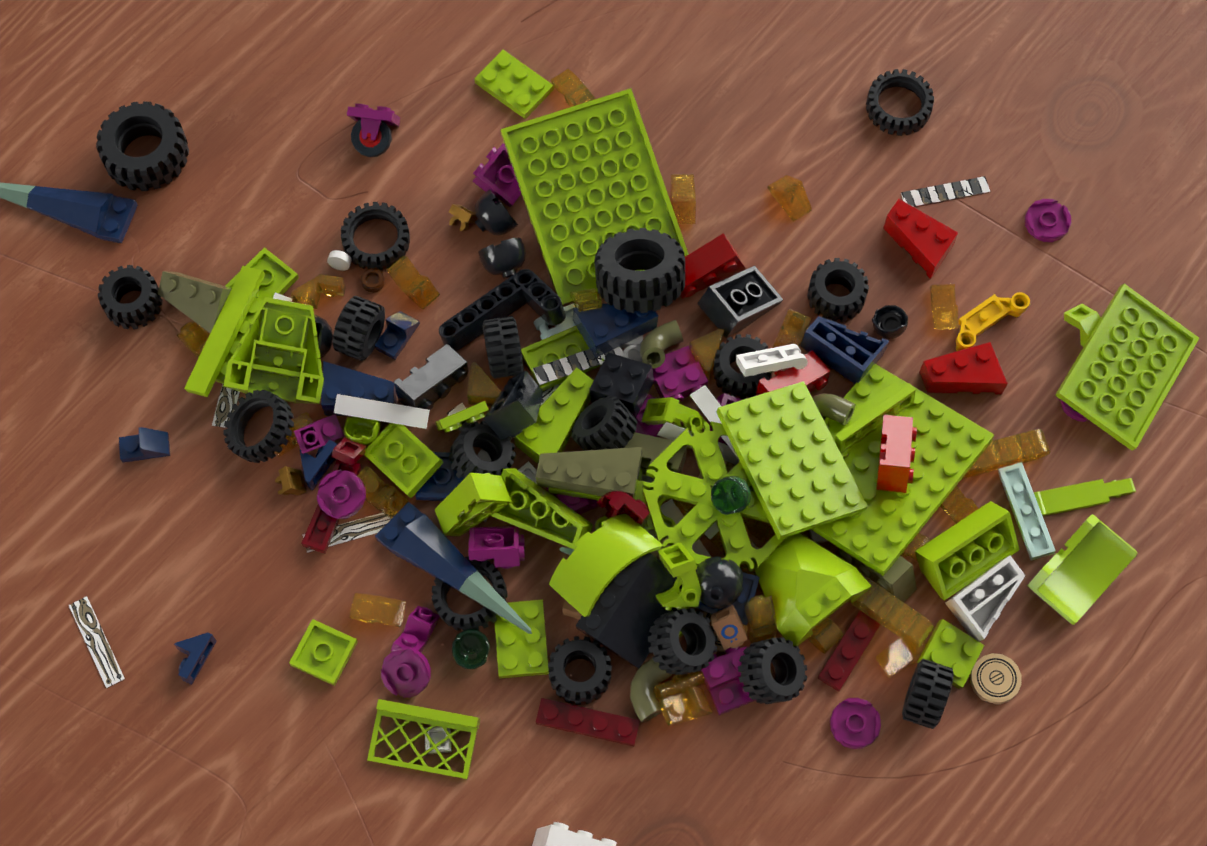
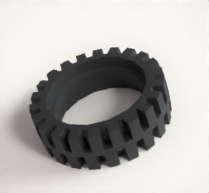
[866,69,934,136]
[341,202,410,271]
[223,390,294,463]
[431,556,508,632]

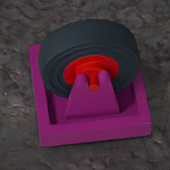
[347,104,400,157]

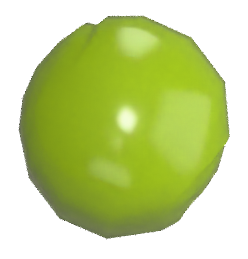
[343,416,381,445]

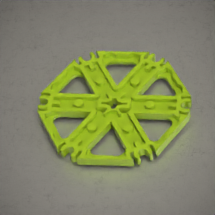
[642,421,789,571]

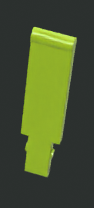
[1034,478,1136,516]

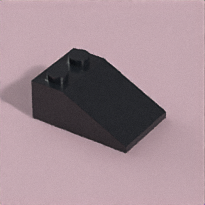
[697,266,783,338]

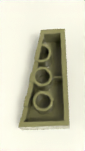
[536,447,642,498]

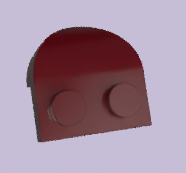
[597,491,650,528]

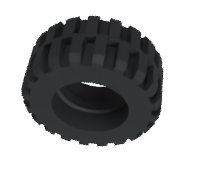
[96,101,189,191]
[594,228,686,313]

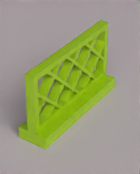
[367,699,480,779]

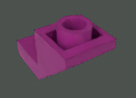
[293,414,344,454]
[391,605,440,652]

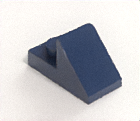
[375,311,420,360]
[119,427,170,463]
[300,439,338,491]
[174,632,217,685]

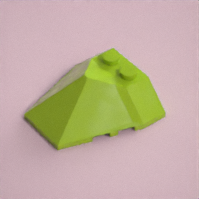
[223,297,324,404]
[752,533,872,646]

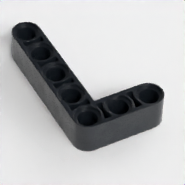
[439,269,566,351]

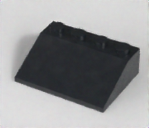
[576,553,682,669]

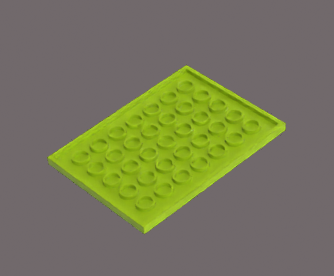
[500,88,688,305]
[811,364,994,576]

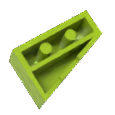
[434,473,512,536]

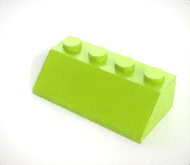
[915,501,1020,601]

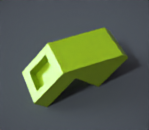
[1064,304,1101,347]

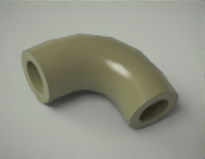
[640,320,684,369]
[812,393,856,425]
[630,659,672,723]

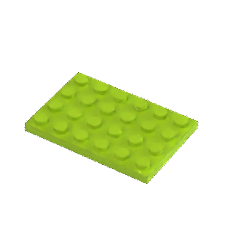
[1055,284,1199,451]
[716,381,868,540]

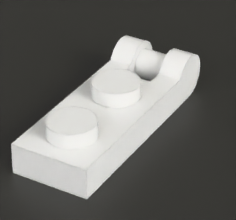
[736,344,808,377]

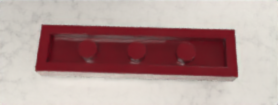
[301,459,362,554]
[818,595,891,692]
[535,698,640,747]

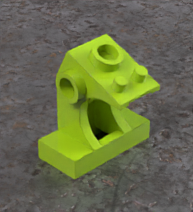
[641,397,706,449]
[656,542,701,610]

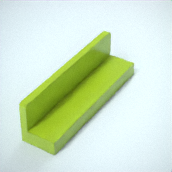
[828,382,916,453]

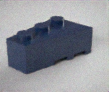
[573,303,658,358]
[800,316,889,384]
[321,361,397,416]

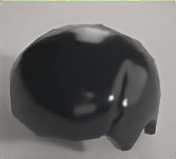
[872,305,908,339]

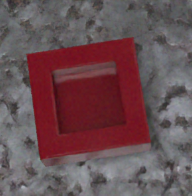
[332,437,366,466]

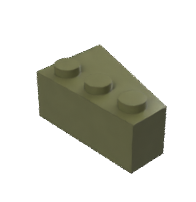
[158,271,232,333]
[624,432,687,478]
[838,547,917,609]

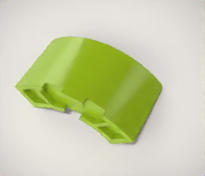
[549,514,662,617]
[1027,514,1137,625]

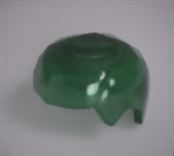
[711,476,751,515]
[452,629,490,670]

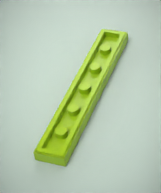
[184,266,265,397]

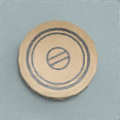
[970,653,1022,704]

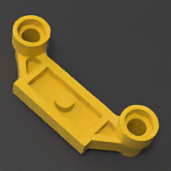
[956,292,1030,351]

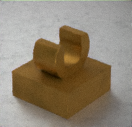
[449,204,478,231]
[275,466,306,496]

